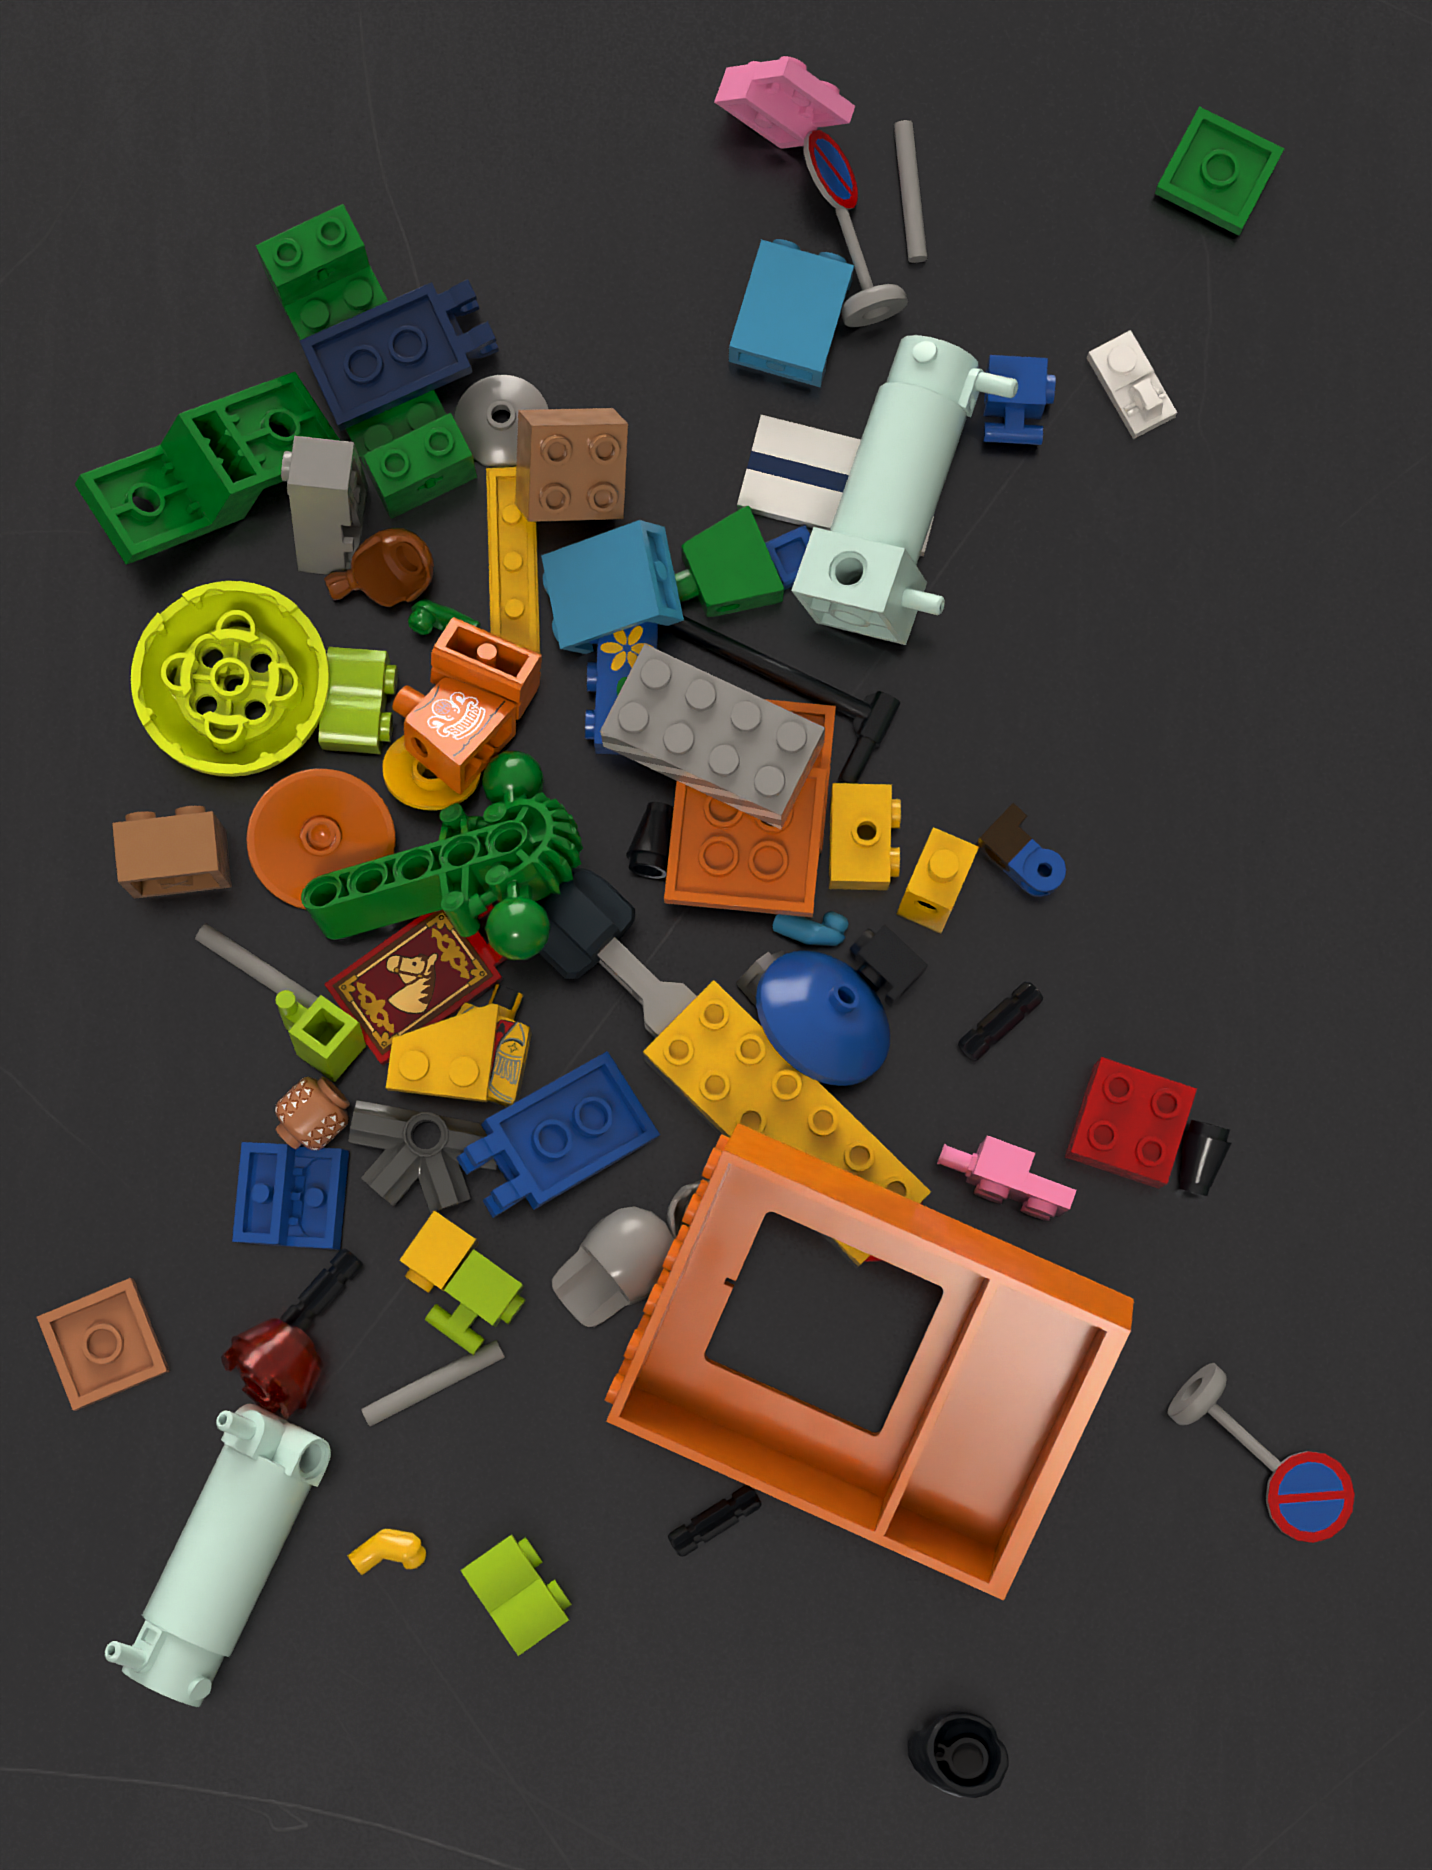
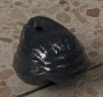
[908,1712,1009,1798]

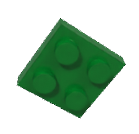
[1154,106,1285,236]

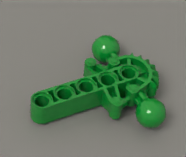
[301,751,583,960]

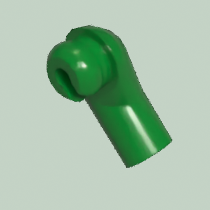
[408,600,481,635]

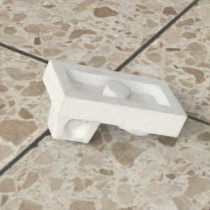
[1087,330,1177,439]

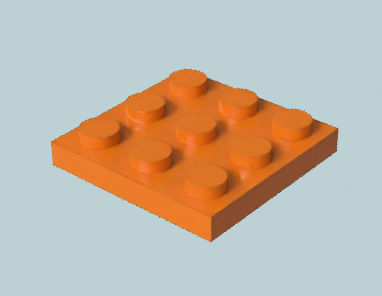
[664,767,827,917]

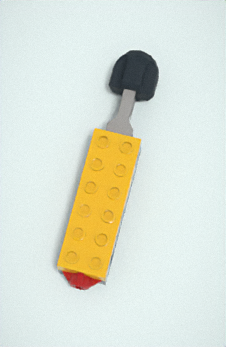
[535,868,931,1268]

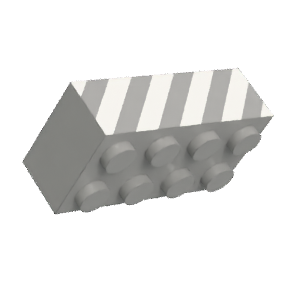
[600,644,825,829]

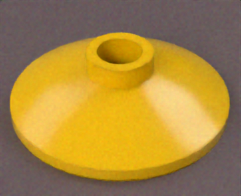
[382,735,481,810]

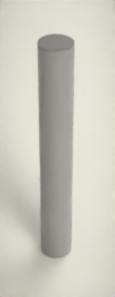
[894,120,927,263]
[195,923,318,1009]
[361,1340,505,1427]

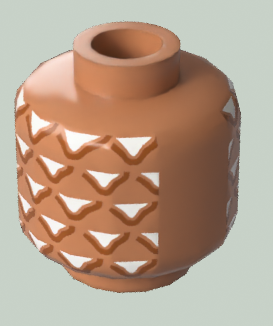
[275,1076,350,1151]

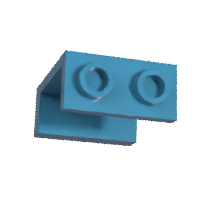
[729,239,854,387]
[541,520,684,654]

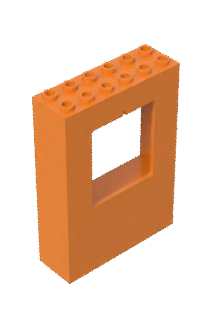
[604,1123,1134,1601]

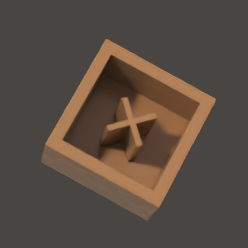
[515,408,628,522]
[112,806,232,899]

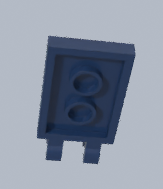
[299,279,499,431]

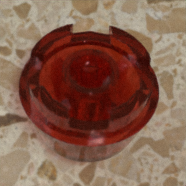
[221,1318,324,1420]

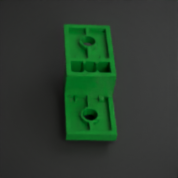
[75,371,340,565]

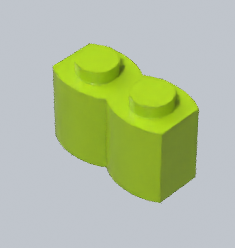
[318,647,398,754]
[461,1534,572,1656]

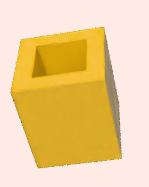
[399,1211,479,1293]

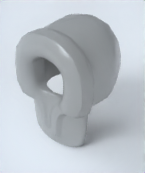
[552,1206,674,1327]

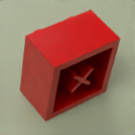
[1065,1057,1197,1189]

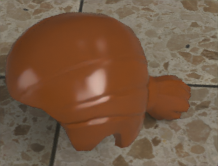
[324,528,434,607]

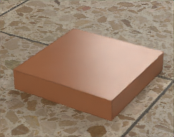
[37,1278,170,1411]

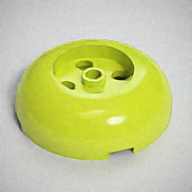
[131,581,330,777]

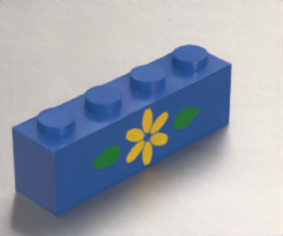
[585,622,658,755]

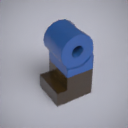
[975,803,1066,897]

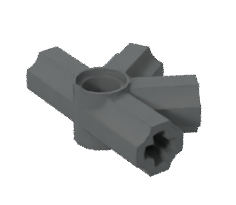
[348,1100,497,1214]

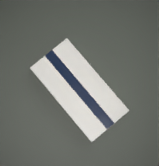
[737,415,936,557]

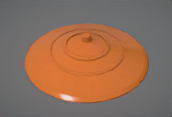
[246,769,395,909]

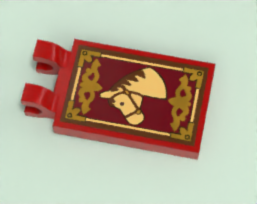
[324,904,507,1066]

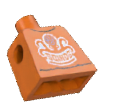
[392,677,516,795]

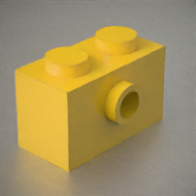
[829,783,901,890]

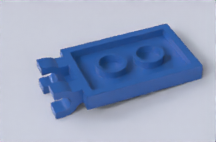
[456,1051,660,1218]

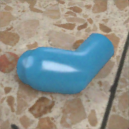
[773,911,849,946]

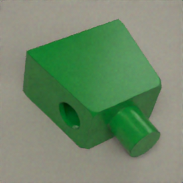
[674,505,784,617]

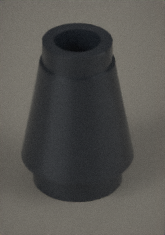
[626,802,674,879]
[1179,1120,1232,1196]

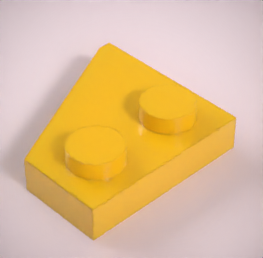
[386,1004,500,1102]

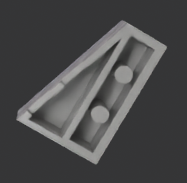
[281,436,368,575]

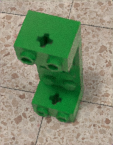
[255,204,477,519]

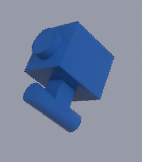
[983,355,1056,445]

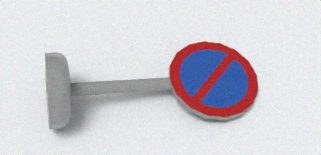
[804,130,908,327]
[1167,1363,1355,1543]

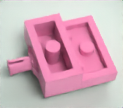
[714,56,855,149]
[937,1135,1077,1221]

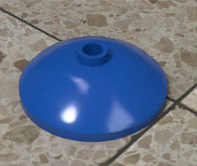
[756,950,890,1086]

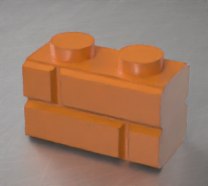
[430,617,542,720]

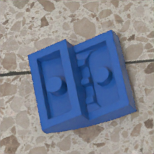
[232,1142,349,1250]

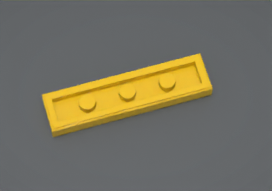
[486,467,541,654]

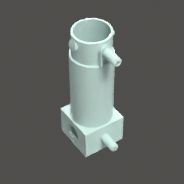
[791,335,1018,645]

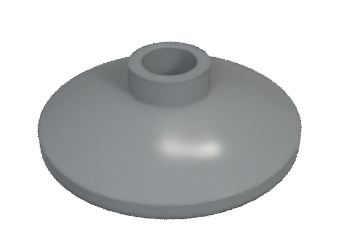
[454,375,548,468]

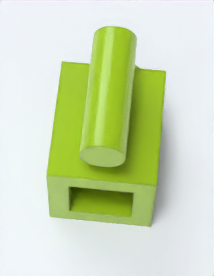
[275,990,366,1082]
[425,1249,526,1355]

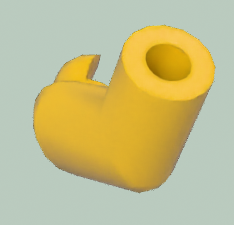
[347,1529,426,1575]

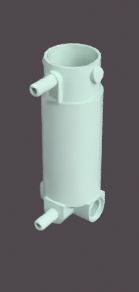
[105,1404,331,1707]

